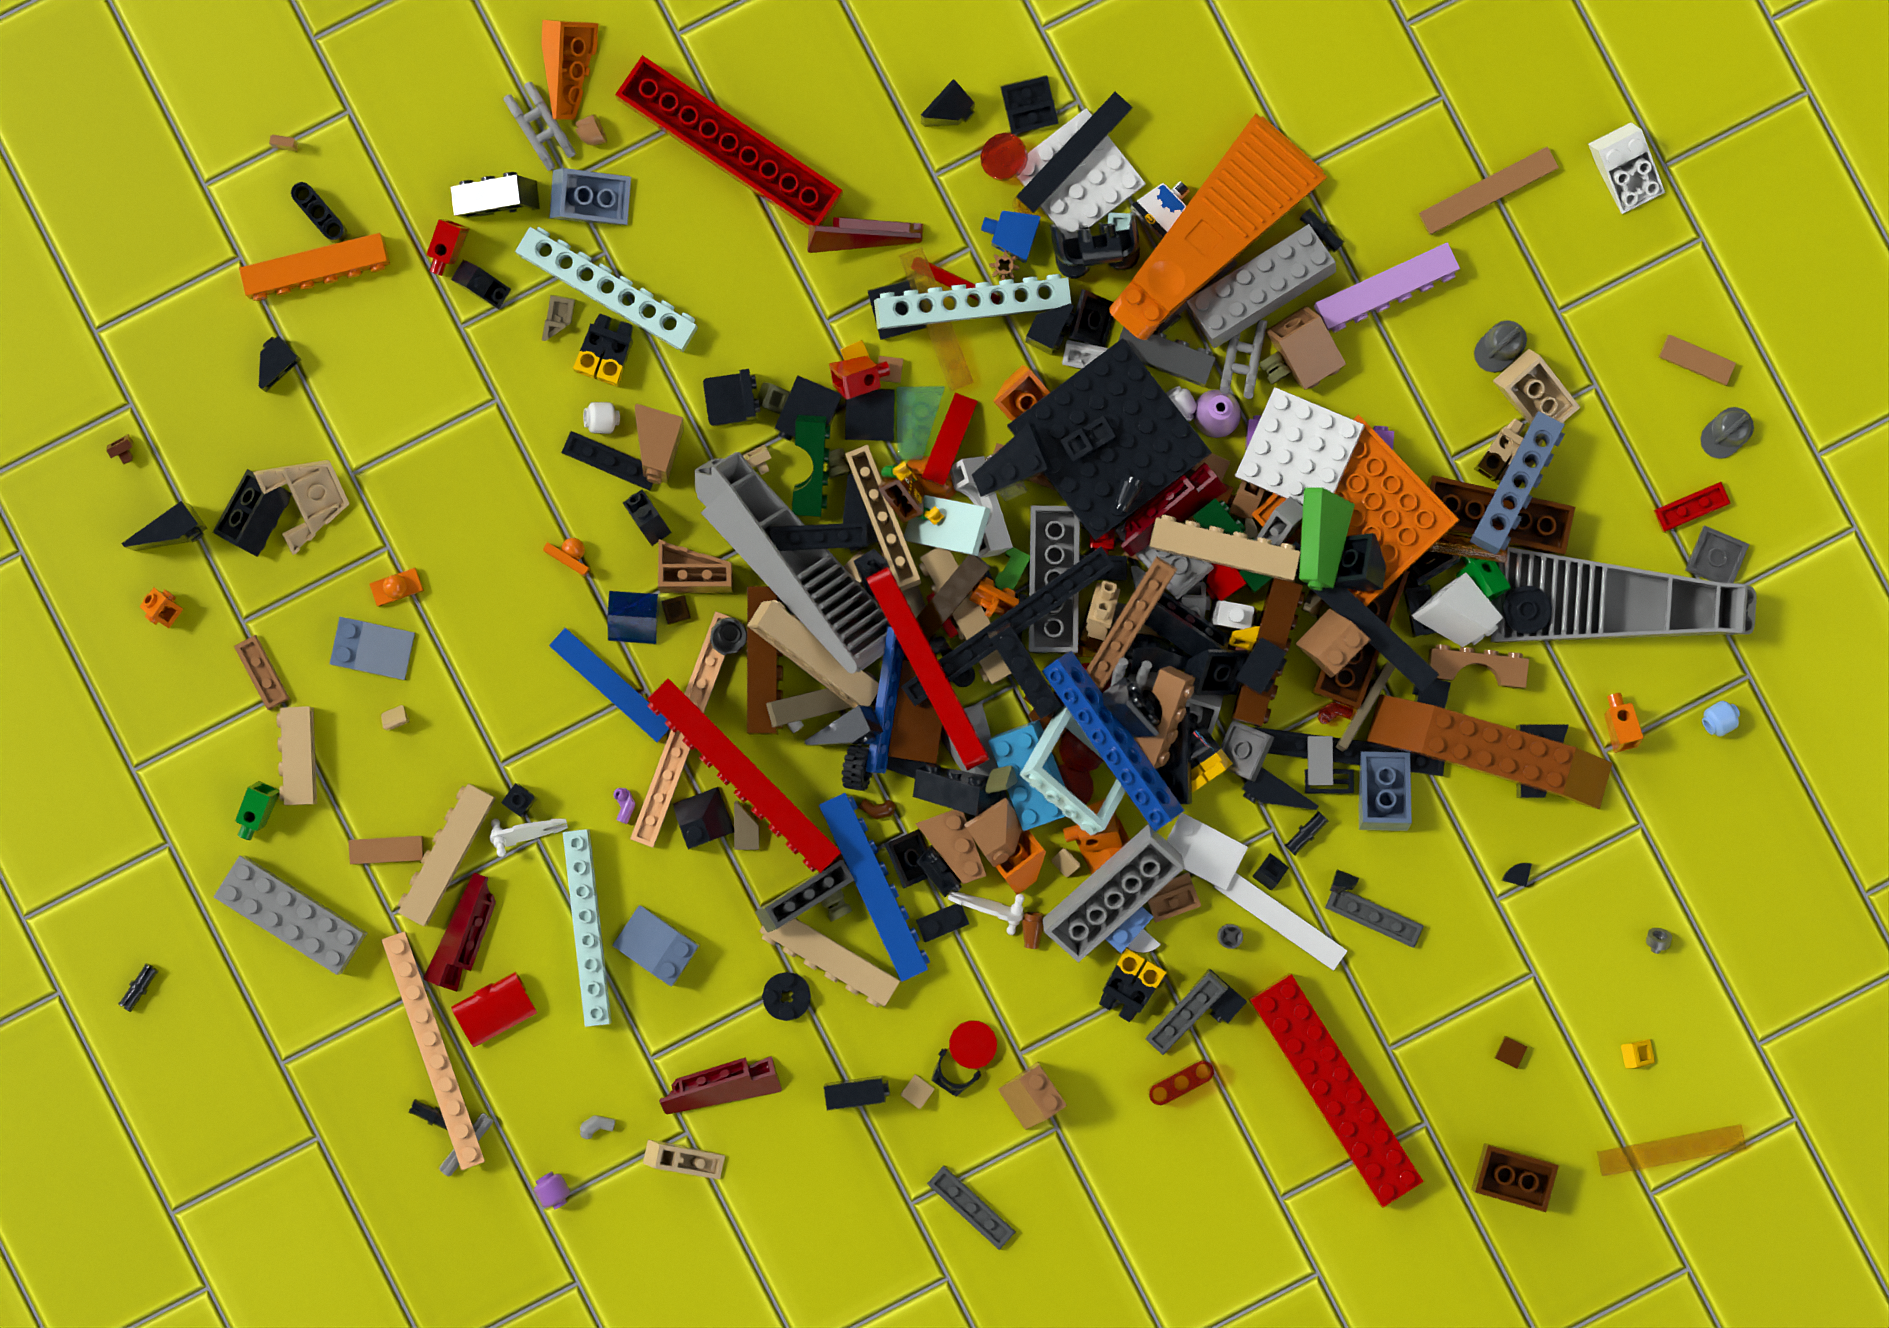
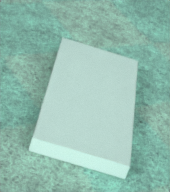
[904,495,991,556]

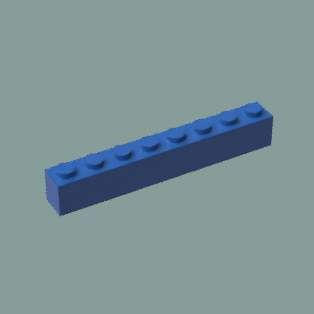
[819,793,930,982]

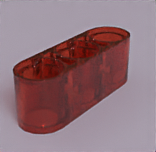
[1148,1059,1214,1105]

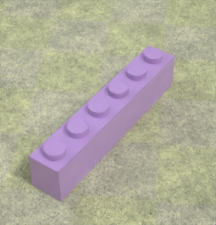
[1314,242,1460,333]

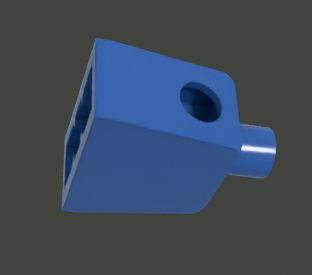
[981,211,1041,263]

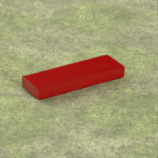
[1653,482,1731,532]

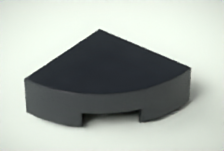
[1501,863,1532,887]
[1330,869,1359,893]

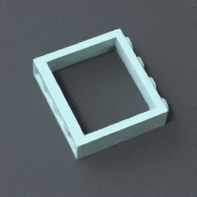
[1020,706,1125,835]

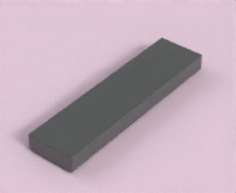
[1324,890,1424,948]
[1145,971,1228,1055]
[927,1165,1015,1250]

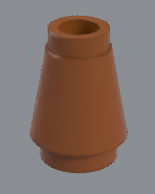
[1022,912,1044,949]

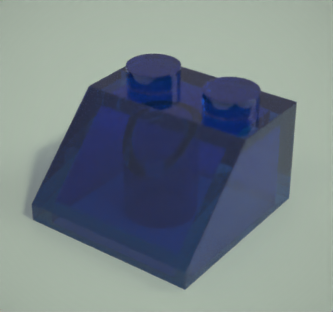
[607,591,660,644]

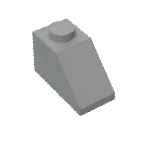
[1255,496,1303,547]

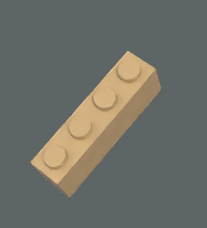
[277,706,317,805]

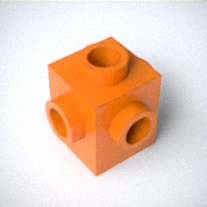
[139,588,183,628]

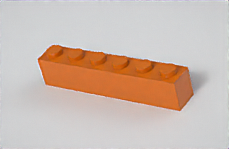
[239,233,390,301]

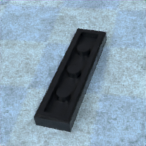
[561,431,654,491]
[770,522,868,551]

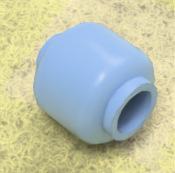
[1702,700,1740,737]

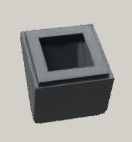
[1253,853,1289,890]

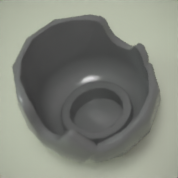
[710,617,747,655]

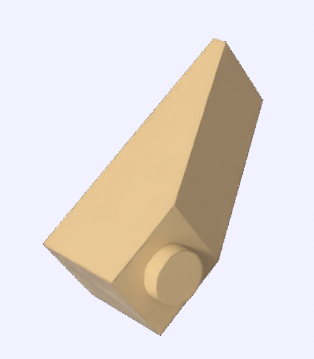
[643,1139,725,1180]

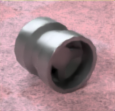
[1217,924,1243,949]

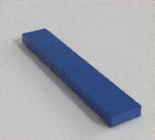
[866,627,904,774]
[549,628,670,743]

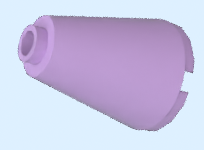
[1193,390,1241,438]

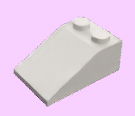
[1167,813,1248,890]

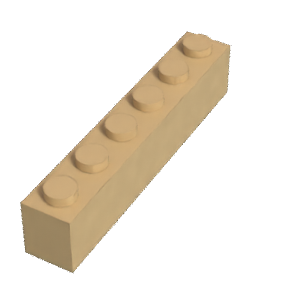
[845,445,922,591]
[1149,515,1301,582]
[919,548,1012,685]
[747,600,879,708]
[398,784,496,926]
[759,918,900,1008]

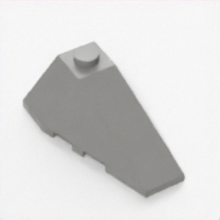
[941,704,1007,800]

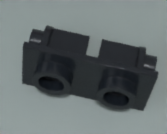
[916,845,962,897]

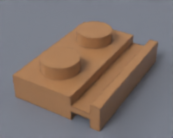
[1147,873,1201,923]

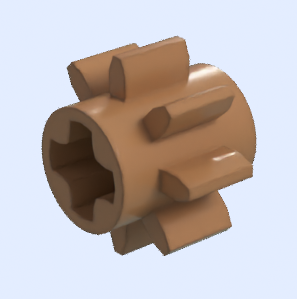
[989,251,1019,280]

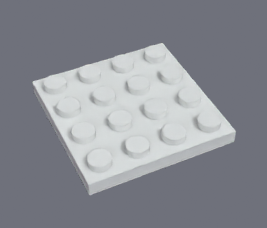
[1010,108,1146,239]
[1235,387,1364,506]

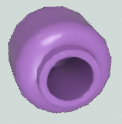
[534,1172,570,1210]

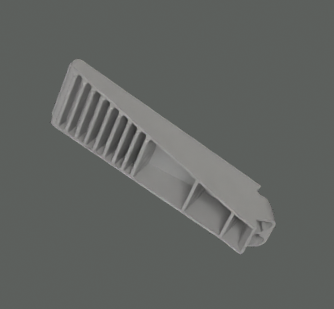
[695,452,891,673]
[1491,547,1756,643]

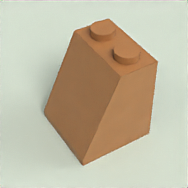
[1265,305,1346,389]
[635,404,684,484]
[1296,609,1370,678]
[998,1062,1067,1130]

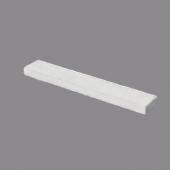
[1213,873,1347,971]

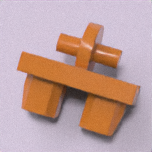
[969,577,1019,618]

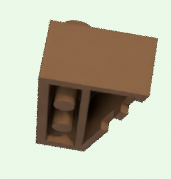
[658,539,733,593]
[916,809,986,884]

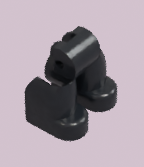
[1050,211,1140,279]

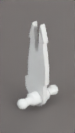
[490,819,568,857]
[948,891,1025,935]

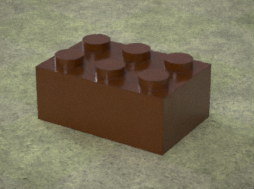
[1471,1143,1559,1213]

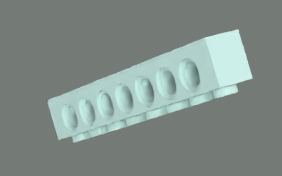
[515,227,698,352]
[874,274,1071,329]
[563,829,612,1027]

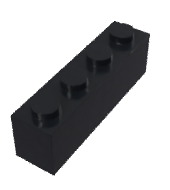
[1144,592,1231,657]
[987,620,1062,719]

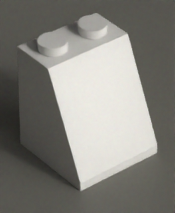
[1412,573,1503,647]

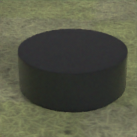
[952,667,975,688]

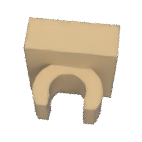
[743,444,771,475]

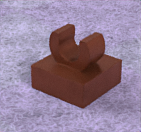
[106,434,134,464]

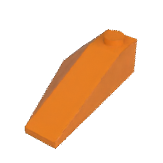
[541,20,598,120]

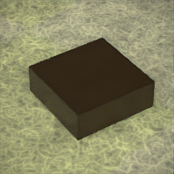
[661,595,691,625]

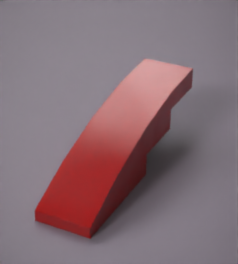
[921,393,978,487]

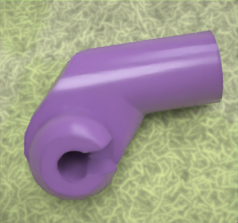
[613,788,635,824]

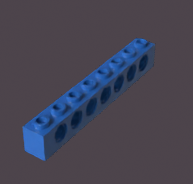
[1041,650,1185,832]

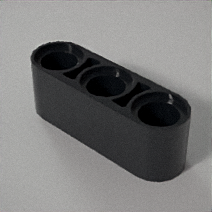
[291,182,347,244]

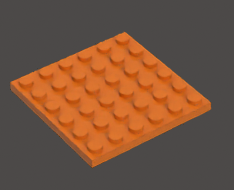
[1251,414,1459,607]

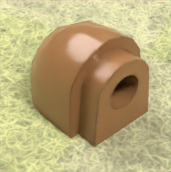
[575,114,607,146]

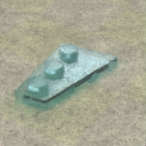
[897,386,945,460]

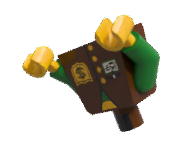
[878,462,944,525]

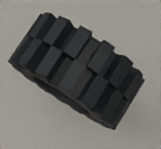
[842,745,872,791]

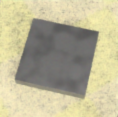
[1685,525,1749,583]
[1220,720,1274,782]

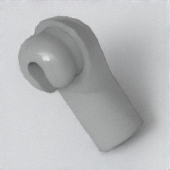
[580,1115,615,1139]

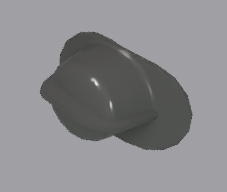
[1474,320,1527,372]
[1700,407,1754,459]

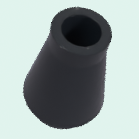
[1114,474,1144,512]

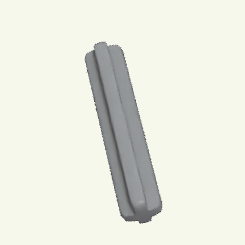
[439,1113,493,1176]

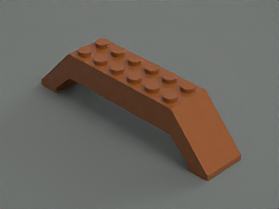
[1366,694,1613,809]

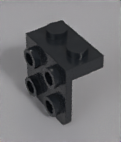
[703,369,761,426]

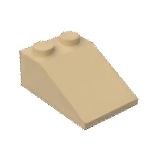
[1493,349,1580,424]

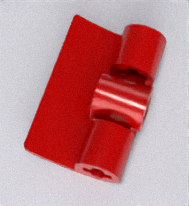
[451,971,537,1047]

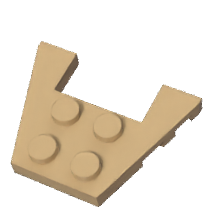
[254,460,349,555]

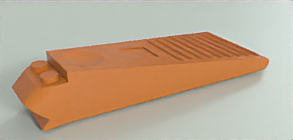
[1109,113,1327,340]

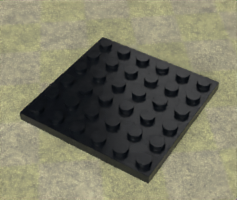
[1007,338,1212,542]

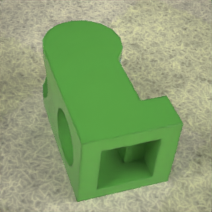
[995,547,1030,591]

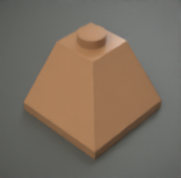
[964,798,1022,867]

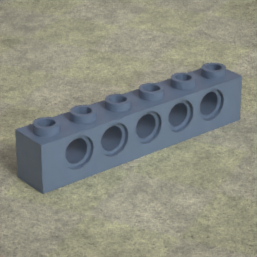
[1470,411,1565,555]

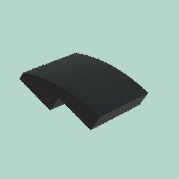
[1000,75,1059,134]
[867,278,927,340]
[845,389,895,441]

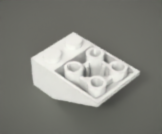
[1588,123,1665,214]

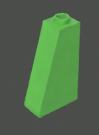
[1299,487,1355,591]

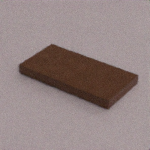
[888,660,942,764]

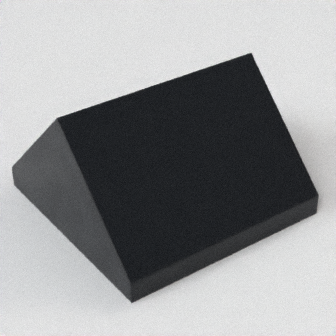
[1068,289,1113,348]
[1407,537,1461,587]
[884,829,928,888]

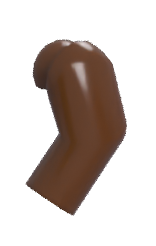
[858,798,896,820]

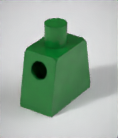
[1456,549,1511,602]
[235,781,280,840]

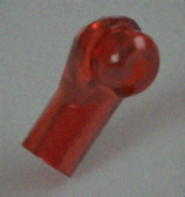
[1317,702,1354,724]

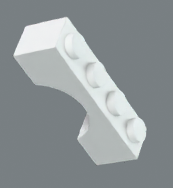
[950,456,1013,558]

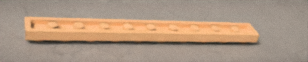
[630,611,732,848]
[382,931,485,1170]

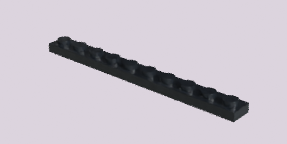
[901,546,1115,706]

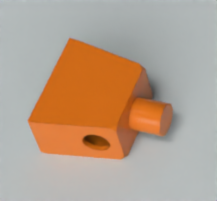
[1605,693,1644,753]
[1063,799,1123,852]

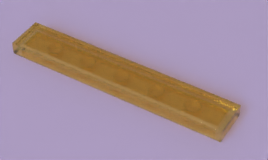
[899,247,974,392]
[1597,1124,1746,1176]

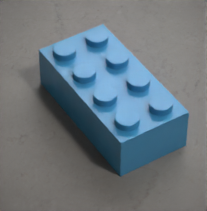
[988,720,1066,831]

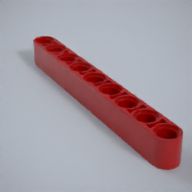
[867,567,990,770]

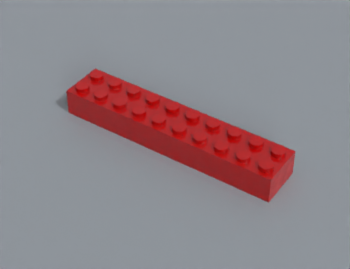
[615,55,843,229]
[647,678,841,873]
[1248,973,1424,1208]

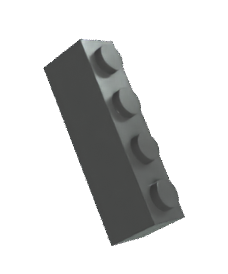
[1118,327,1216,387]
[755,859,854,933]

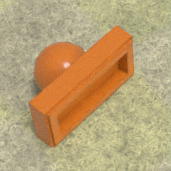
[543,538,591,577]
[369,568,424,607]

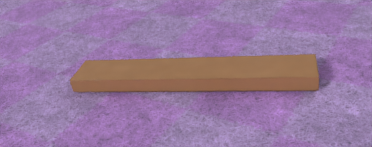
[1419,146,1559,235]
[1086,556,1177,692]

